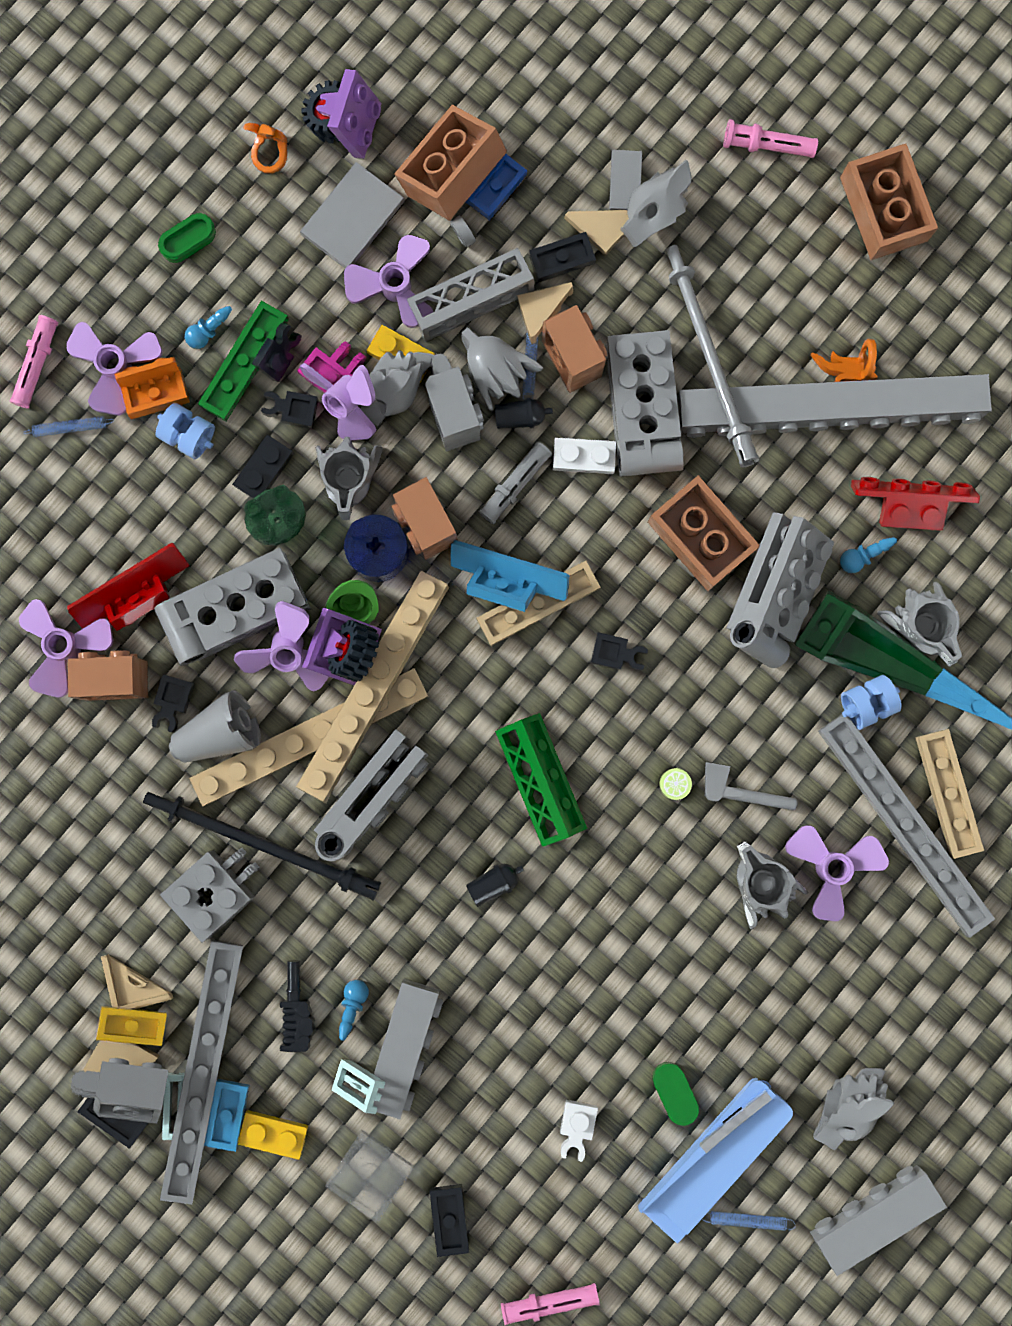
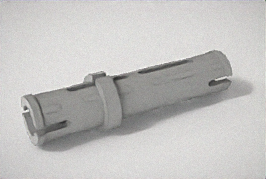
[479,442,552,524]

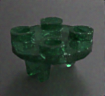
[244,485,306,546]

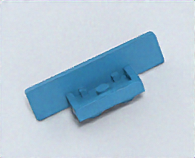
[451,540,570,612]

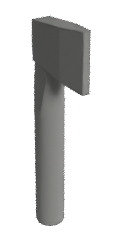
[704,762,798,810]

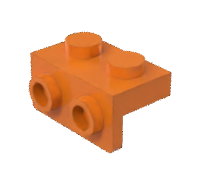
[115,357,190,420]

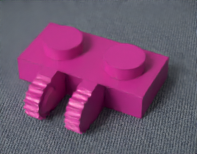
[297,341,366,393]

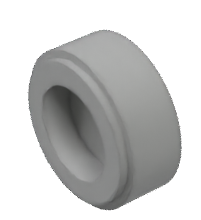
[450,215,476,248]

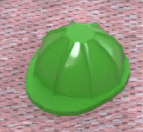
[326,580,379,624]

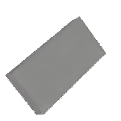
[609,150,642,210]

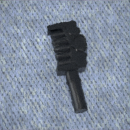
[280,960,315,1052]

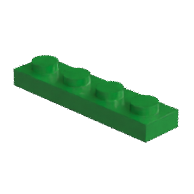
[198,300,289,422]

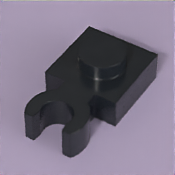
[252,323,302,382]
[261,391,319,429]
[590,632,648,671]
[152,674,195,733]

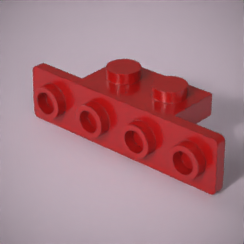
[851,477,980,530]
[67,543,189,631]

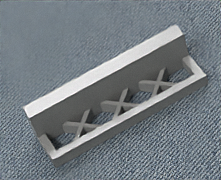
[407,248,534,342]

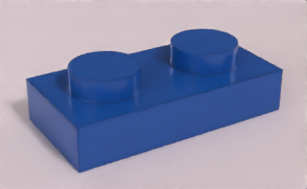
[466,154,527,221]

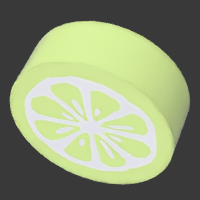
[659,768,692,800]

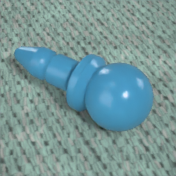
[185,306,232,349]
[840,537,897,573]
[339,980,369,1041]

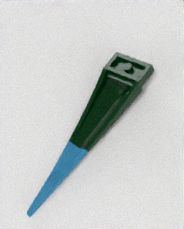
[795,590,1012,730]

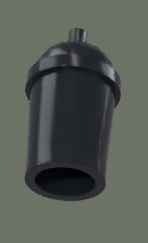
[495,397,553,429]
[466,864,524,907]

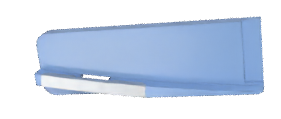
[638,1078,793,1244]

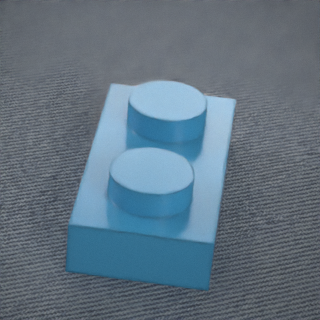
[204,1079,250,1152]

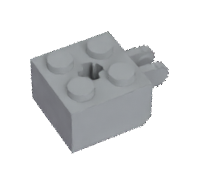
[425,353,484,452]
[160,848,260,943]
[71,1058,169,1124]

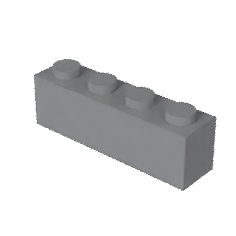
[373,979,443,1119]
[810,1165,947,1276]

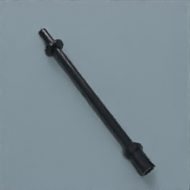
[143,792,382,901]

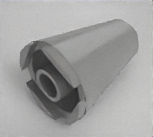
[169,690,261,763]

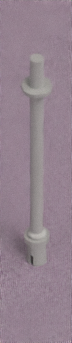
[666,245,760,467]

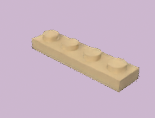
[476,561,601,646]
[915,729,984,859]

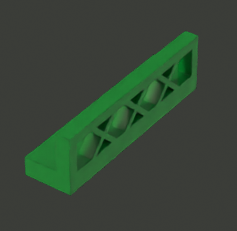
[495,713,588,847]

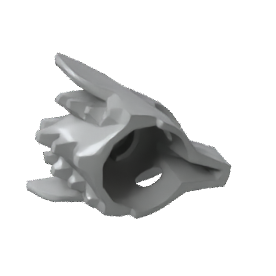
[620,160,692,247]
[462,327,543,410]
[361,350,433,426]
[315,437,383,520]
[813,1068,894,1150]

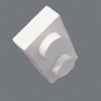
[553,438,616,474]

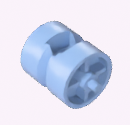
[155,403,215,460]
[841,675,901,730]

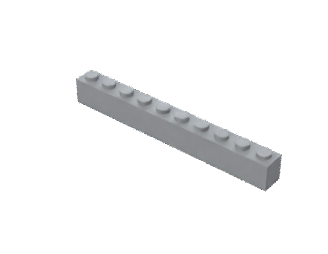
[677,374,992,438]

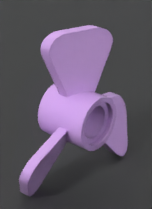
[344,235,433,328]
[67,322,163,416]
[299,363,376,440]
[19,599,113,698]
[234,601,329,691]
[785,826,889,921]

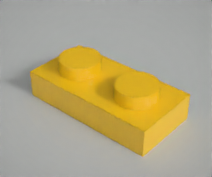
[367,325,435,383]
[96,1006,167,1046]
[238,1110,309,1160]

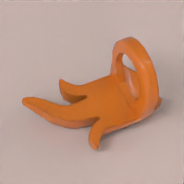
[243,123,287,174]
[811,339,878,382]

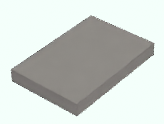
[300,162,404,268]

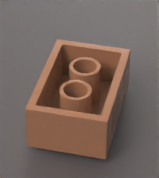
[394,105,507,221]
[840,143,938,260]
[647,475,760,591]

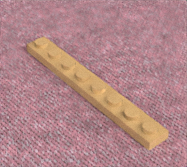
[296,571,449,804]
[189,668,429,806]

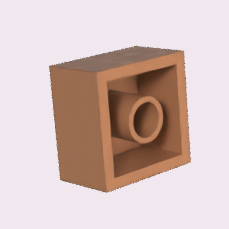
[542,305,608,393]
[391,477,458,560]
[68,651,148,701]

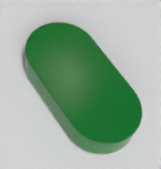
[158,213,216,263]
[652,1062,699,1126]

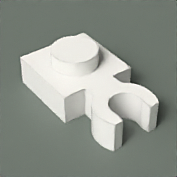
[560,1100,598,1162]

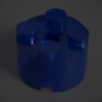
[344,515,409,582]

